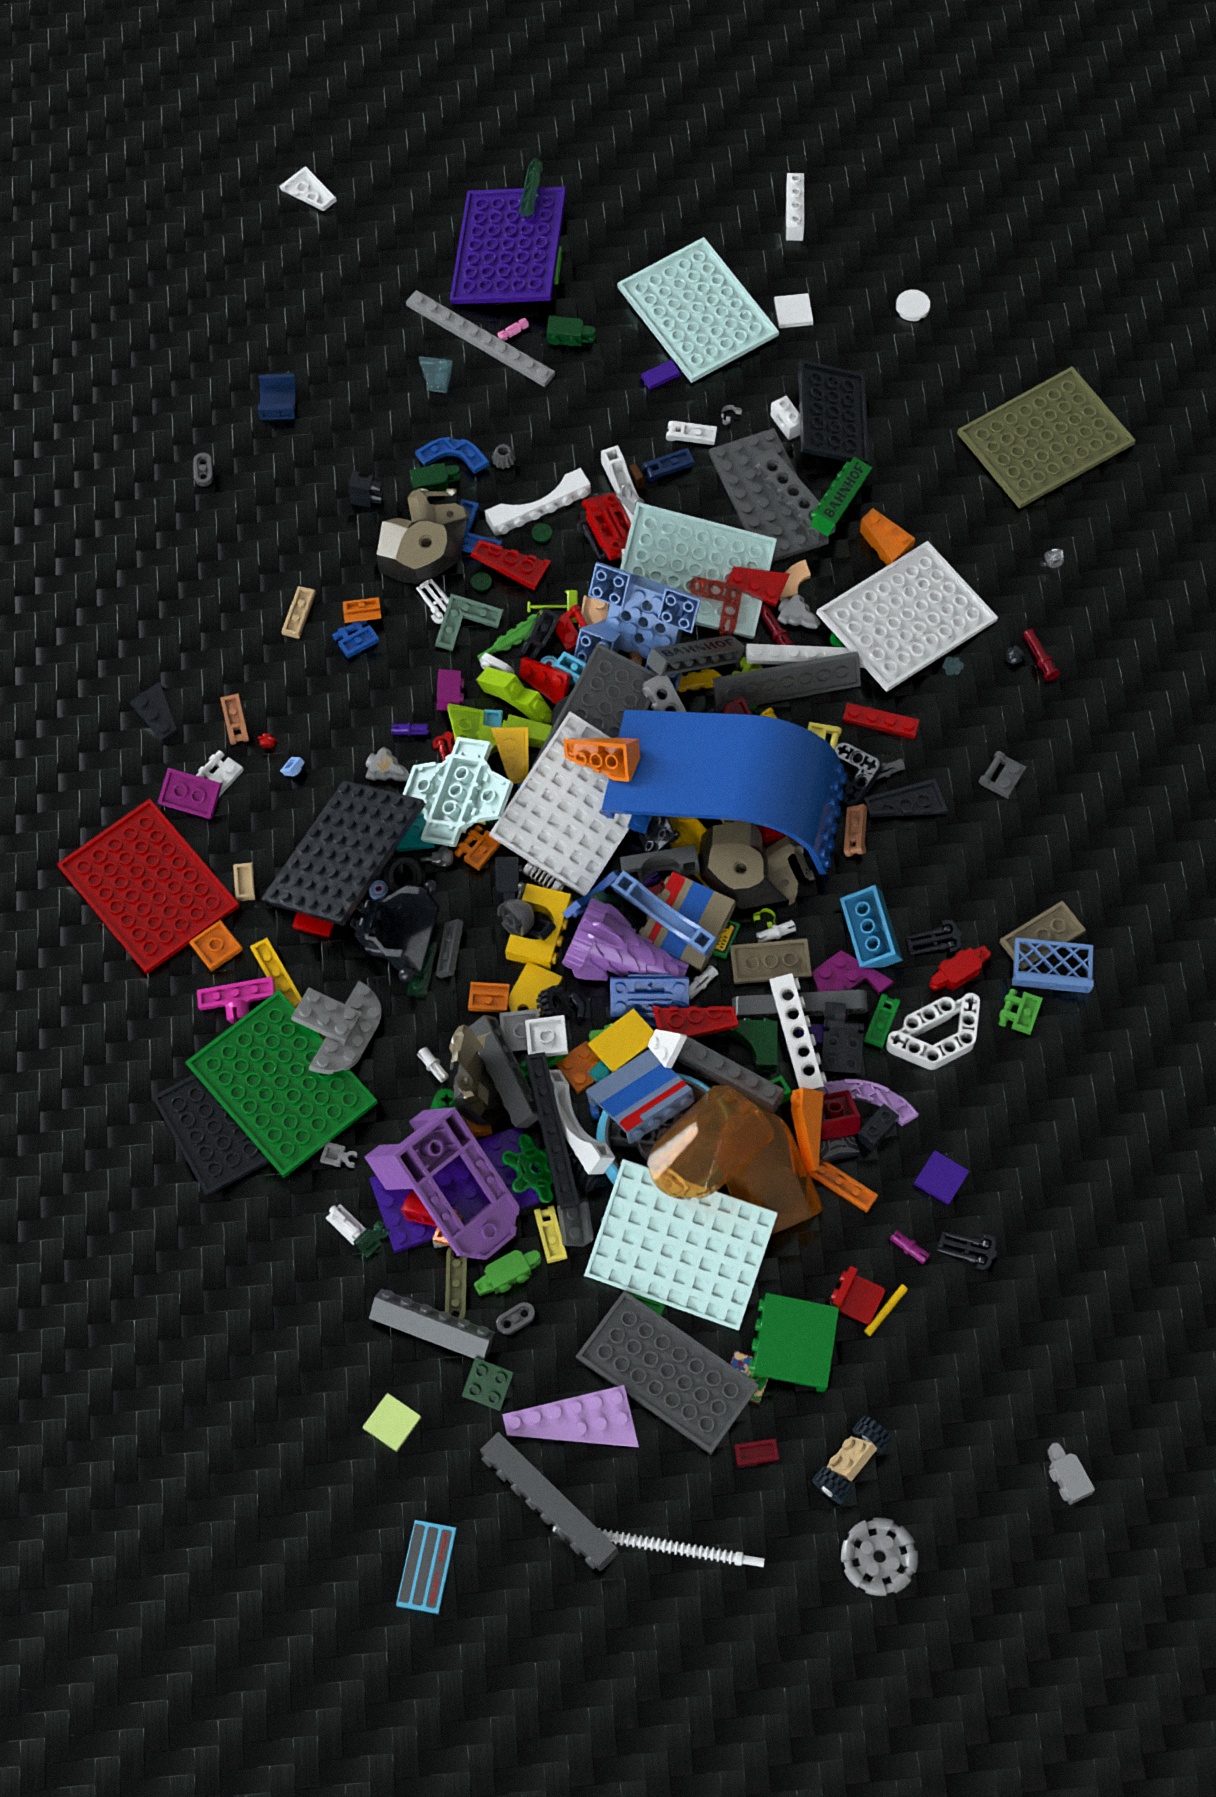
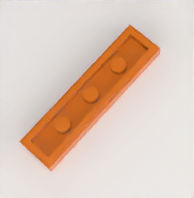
[800,1158,878,1213]

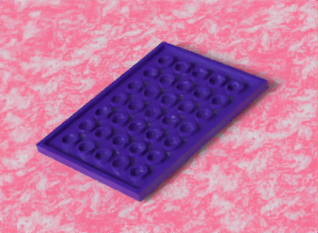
[450,187,567,304]

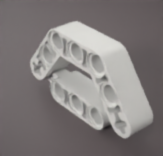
[886,993,980,1070]

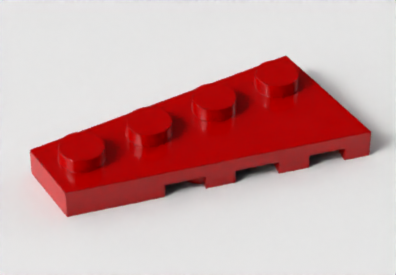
[471,540,551,590]

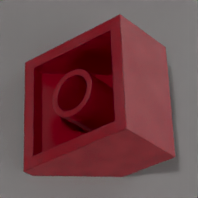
[821,1090,860,1141]

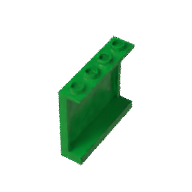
[748,1293,839,1392]

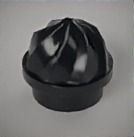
[1006,645,1025,664]

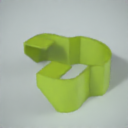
[753,908,776,929]

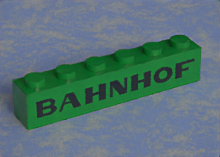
[809,457,872,536]

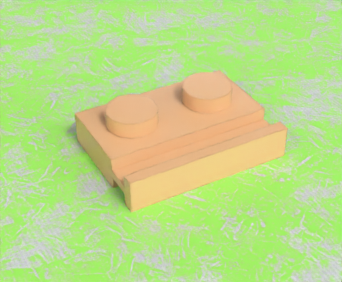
[578,595,610,630]

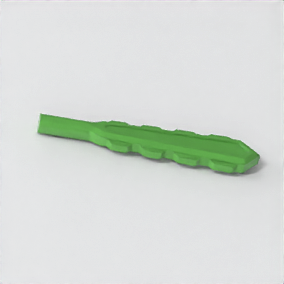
[477,613,538,661]

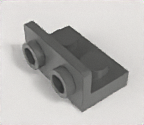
[557,1202,594,1247]

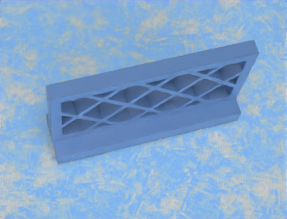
[1012,938,1094,993]

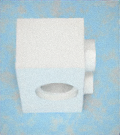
[770,396,800,440]

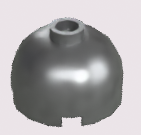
[497,898,535,937]

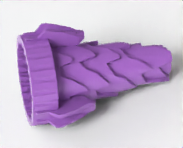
[562,898,689,981]

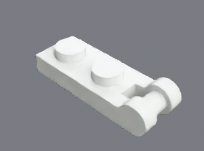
[666,421,717,445]

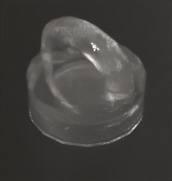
[1044,549,1064,568]

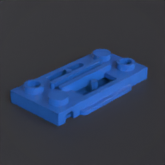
[610,974,689,1018]

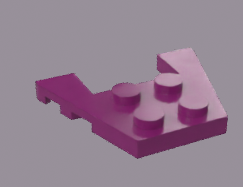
[811,950,893,1020]

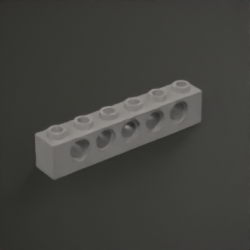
[642,675,686,712]

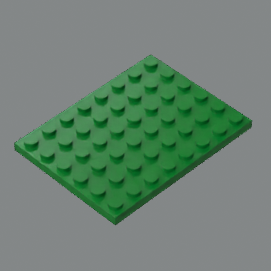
[185,990,378,1178]

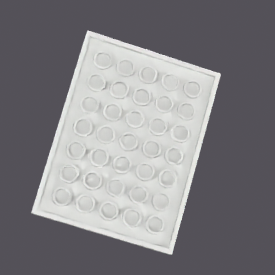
[816,541,998,692]

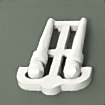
[416,579,449,624]

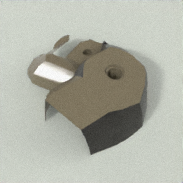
[377,488,470,584]
[698,821,815,909]
[449,1024,508,1125]

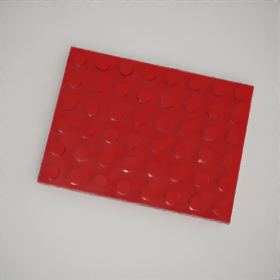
[57,799,240,975]

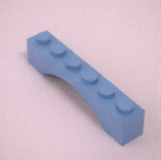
[612,870,718,958]

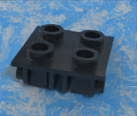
[638,816,680,853]

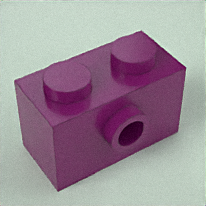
[437,669,464,711]

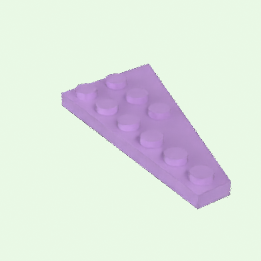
[502,1385,639,1447]

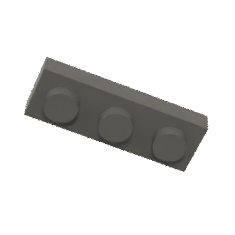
[436,919,463,978]

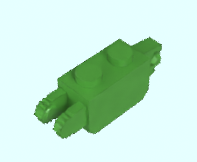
[474,1250,541,1296]

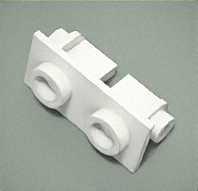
[326,1204,368,1246]

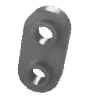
[194,453,213,486]
[496,1302,535,1335]

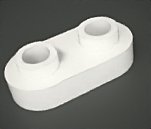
[480,653,514,674]

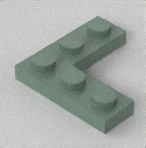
[435,594,503,651]

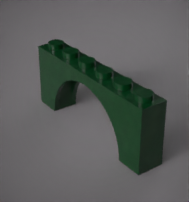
[671,1018,777,1072]

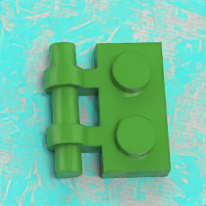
[998,989,1043,1035]

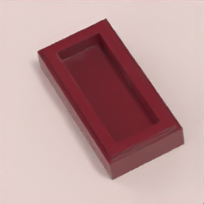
[734,1438,779,1467]

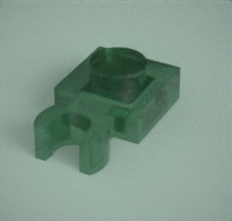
[353,1221,390,1258]

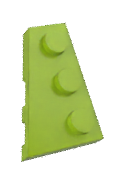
[447,703,484,742]

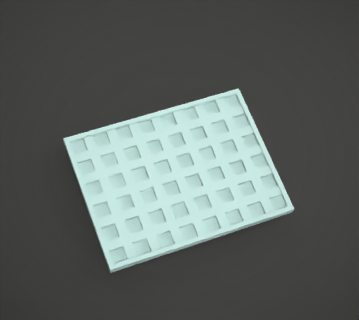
[584,1159,778,1331]

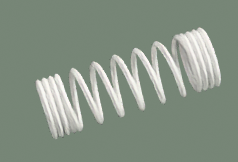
[523,862,564,892]

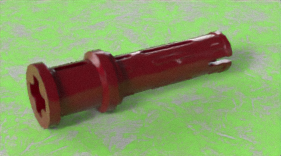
[760,604,796,646]
[1023,629,1060,681]

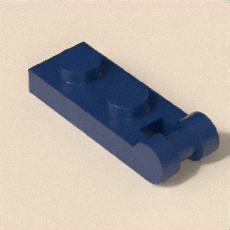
[642,448,695,482]

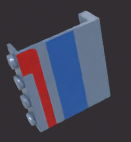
[586,1049,695,1144]

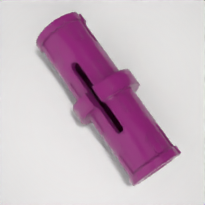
[890,1230,930,1264]

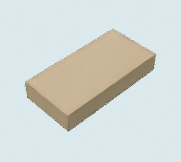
[233,862,256,902]

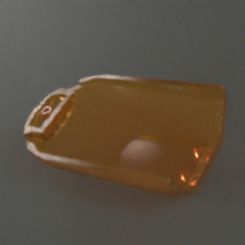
[648,1085,774,1200]
[716,1109,824,1234]

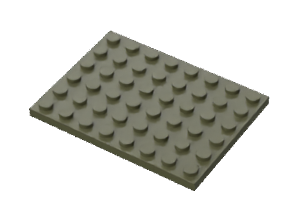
[957,367,1135,509]

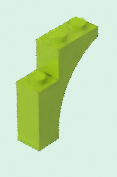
[476,667,552,725]
[475,714,552,756]

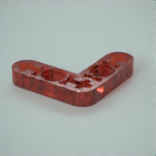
[689,577,742,636]

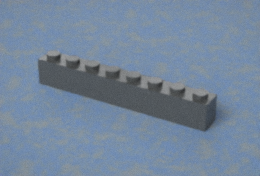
[480,1432,619,1571]

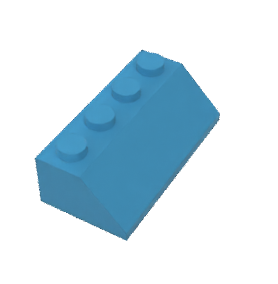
[840,885,903,968]

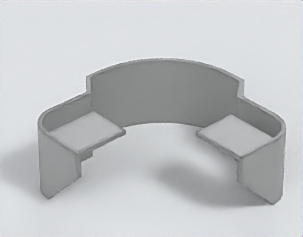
[721,405,742,425]

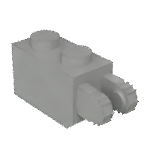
[1047,1443,1095,1505]

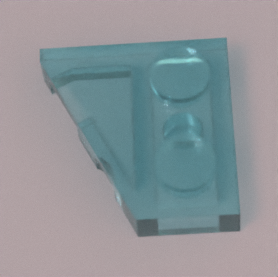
[419,356,452,393]

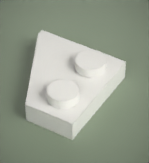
[648,1029,687,1068]

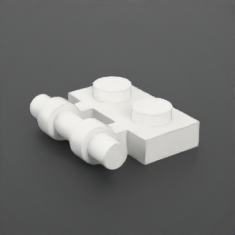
[196,750,244,797]

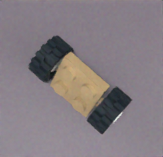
[812,1416,893,1505]

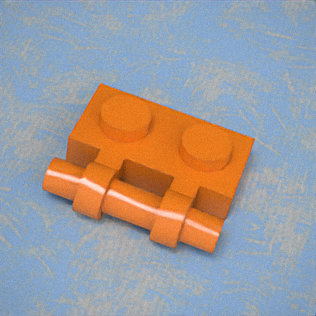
[454,825,501,871]

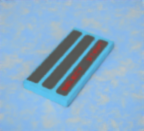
[396,1520,457,1614]

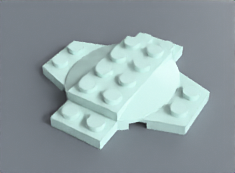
[403,737,513,847]

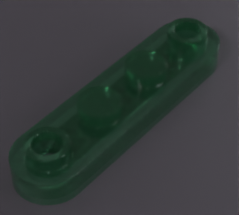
[519,158,543,217]

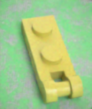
[534,1205,567,1264]

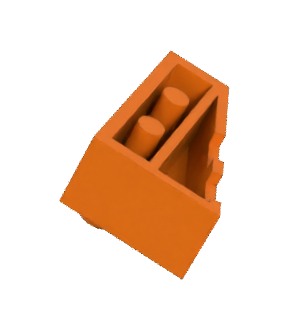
[860,508,915,566]

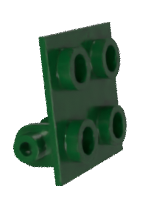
[462,1357,514,1411]

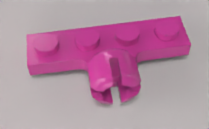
[197,977,275,1024]

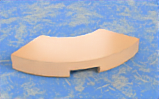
[780,560,810,601]

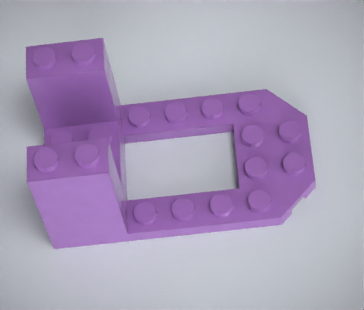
[365,1107,519,1260]

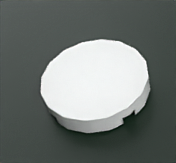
[896,290,930,321]

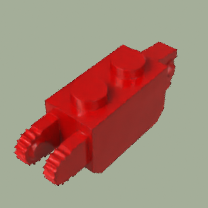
[929,946,991,991]

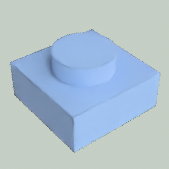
[280,757,305,776]

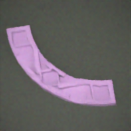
[820,1079,919,1126]

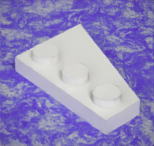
[279,166,337,211]

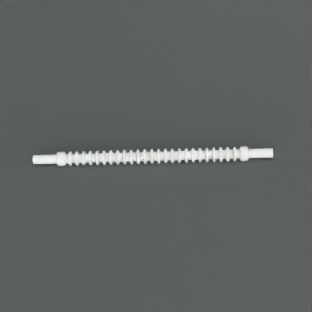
[553,1526,765,1567]

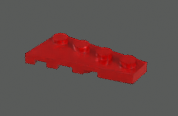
[652,1006,739,1038]

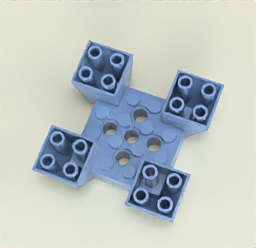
[574,562,701,694]

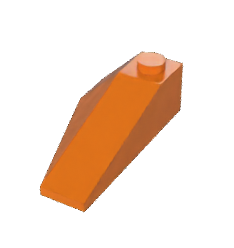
[563,738,640,782]
[791,1087,824,1173]

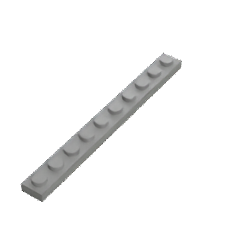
[406,290,555,387]

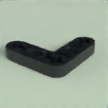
[835,742,883,807]

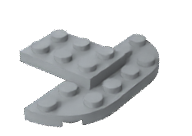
[291,981,381,1074]

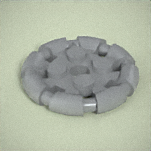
[841,1518,918,1596]

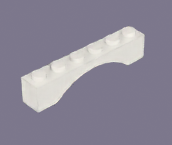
[601,445,638,523]
[485,468,591,536]
[549,1070,615,1174]

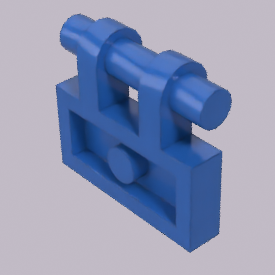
[332,620,379,658]

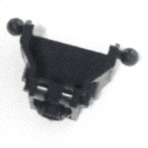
[350,880,440,982]

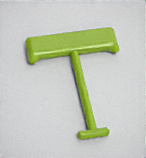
[527,590,578,623]

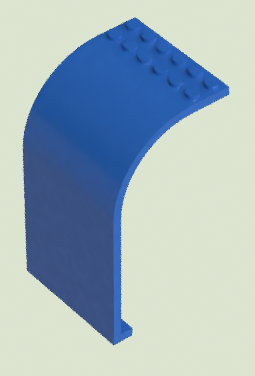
[602,710,847,874]

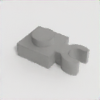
[320,1142,358,1168]

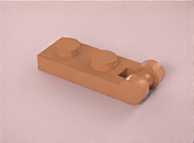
[220,694,249,745]
[844,804,867,857]

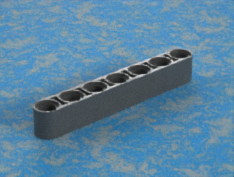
[732,990,868,1020]

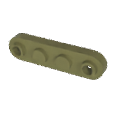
[445,1246,467,1319]

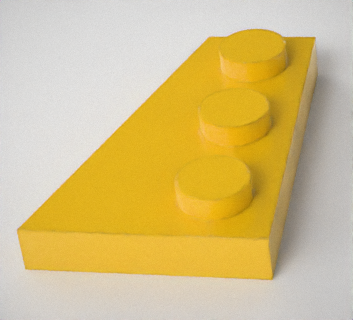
[490,727,529,784]

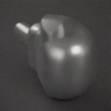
[421,845,454,867]

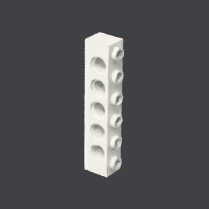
[769,973,827,1091]

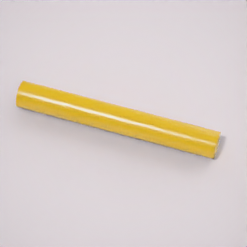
[864,1284,908,1336]

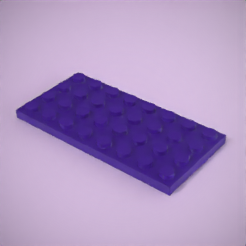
[369,1127,541,1253]

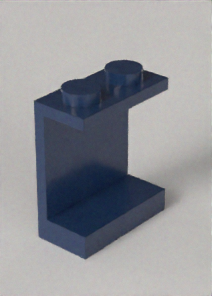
[258,373,296,420]

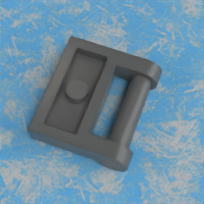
[979,751,1026,799]

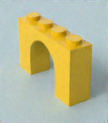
[505,883,574,970]

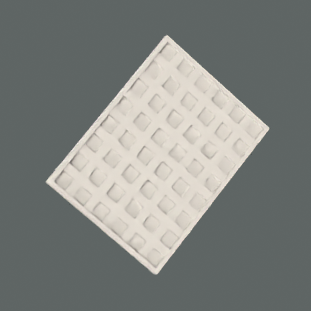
[489,712,632,896]

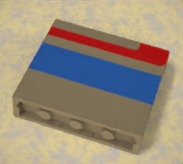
[638,872,737,973]

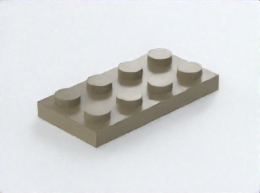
[1000,901,1086,971]
[730,939,812,985]

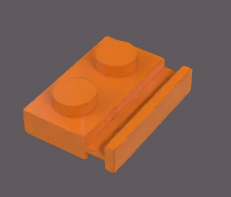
[343,597,381,623]
[468,982,510,1013]

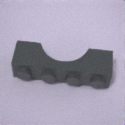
[620,845,700,883]

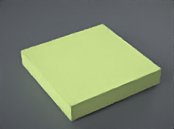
[363,1393,421,1452]

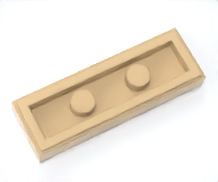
[281,586,316,639]

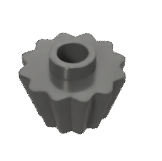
[492,444,516,469]

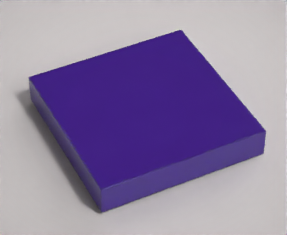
[914,1151,969,1205]

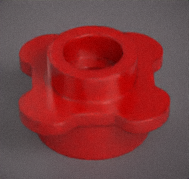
[257,734,278,747]

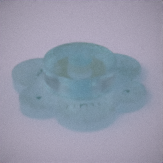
[942,657,964,675]

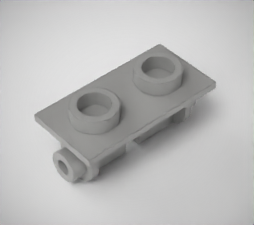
[616,483,645,515]

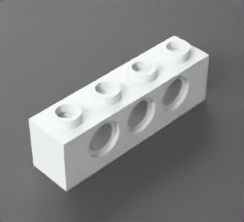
[786,173,804,241]

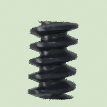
[569,1151,607,1192]

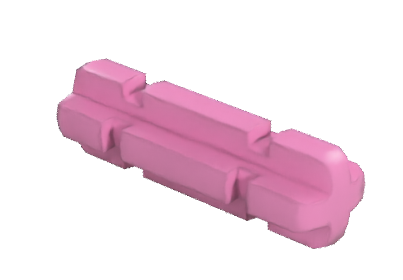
[498,318,529,341]

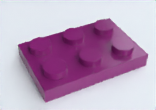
[157,768,222,820]

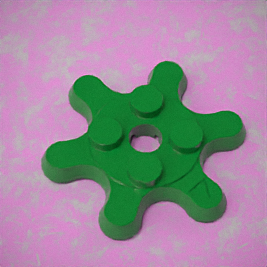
[502,1134,553,1203]

